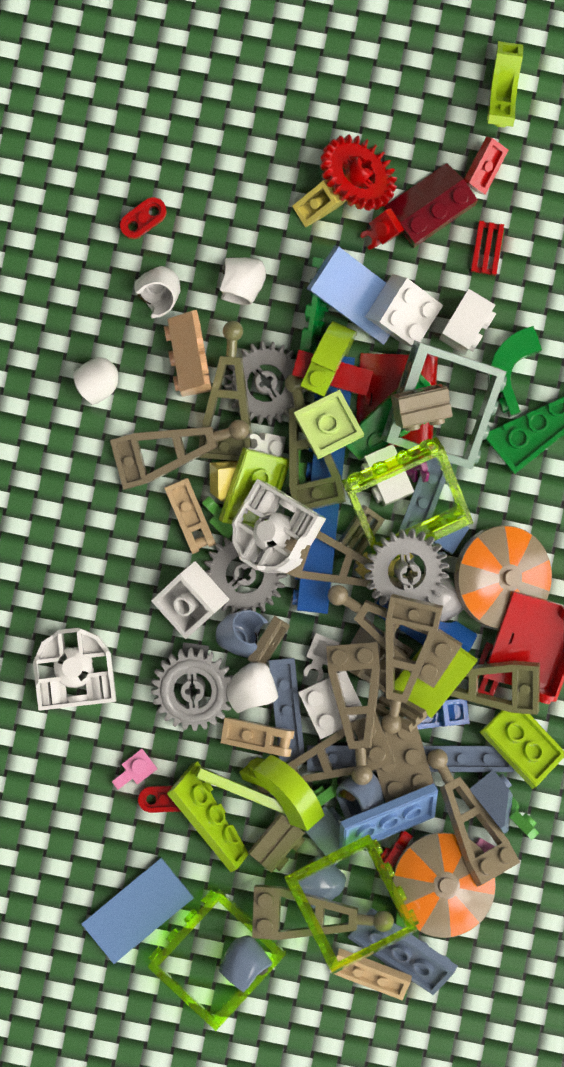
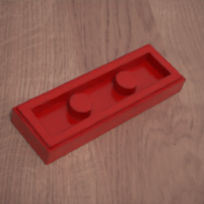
[292,350,373,397]

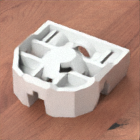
[232,479,326,573]
[33,628,117,710]

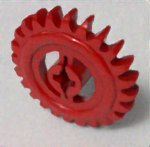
[320,134,397,211]

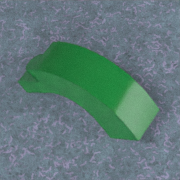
[488,326,542,417]

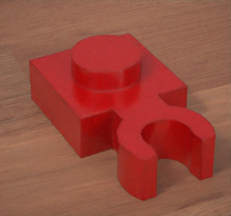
[360,208,404,250]
[378,830,413,874]

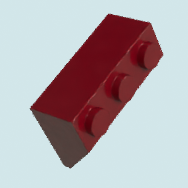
[384,163,478,248]

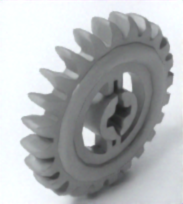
[224,341,308,425]
[364,529,449,607]
[204,537,287,614]
[151,647,233,731]

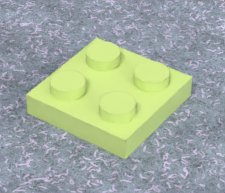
[294,390,364,459]

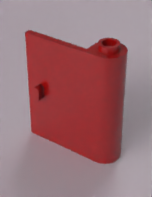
[356,353,438,447]
[483,591,564,704]

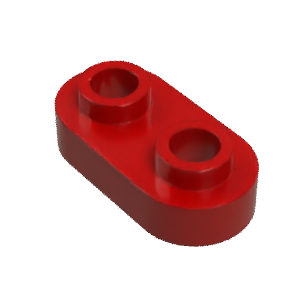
[120,197,167,239]
[138,785,181,813]

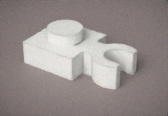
[246,433,286,457]
[304,633,339,681]

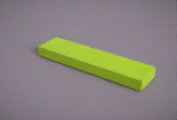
[194,766,286,815]

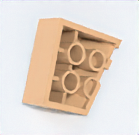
[164,310,212,397]

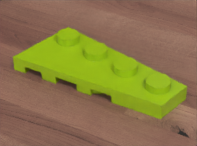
[167,761,249,872]

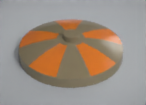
[454,526,552,629]
[391,832,496,938]

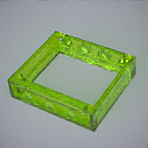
[341,437,474,560]
[284,834,419,975]
[147,888,287,1031]

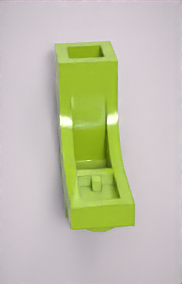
[487,41,523,127]
[301,321,357,397]
[240,755,325,831]

